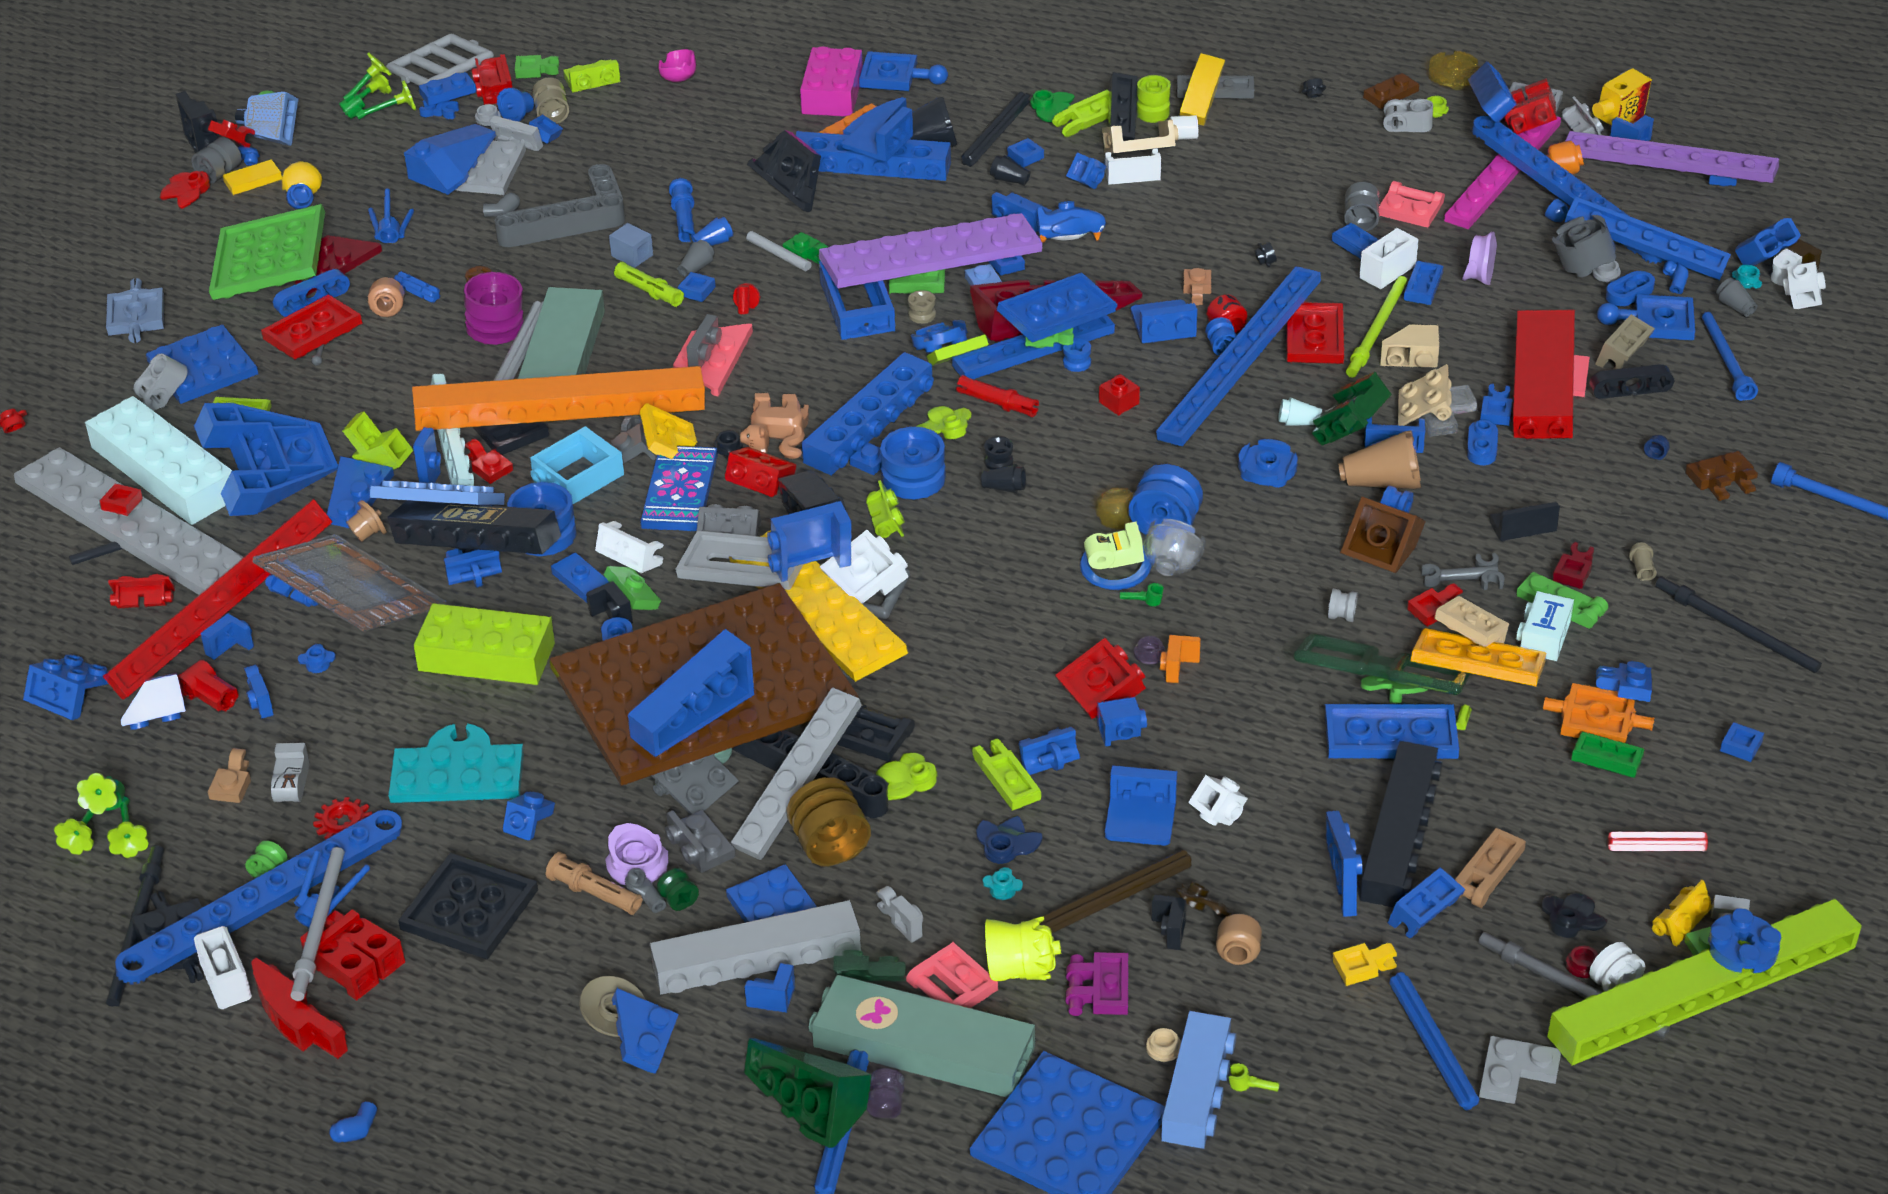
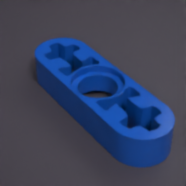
[273,269,350,317]

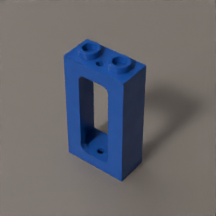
[819,261,895,340]

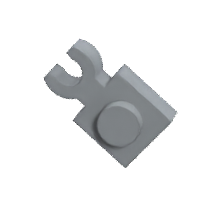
[876,886,923,943]

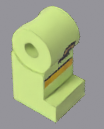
[1084,521,1144,569]

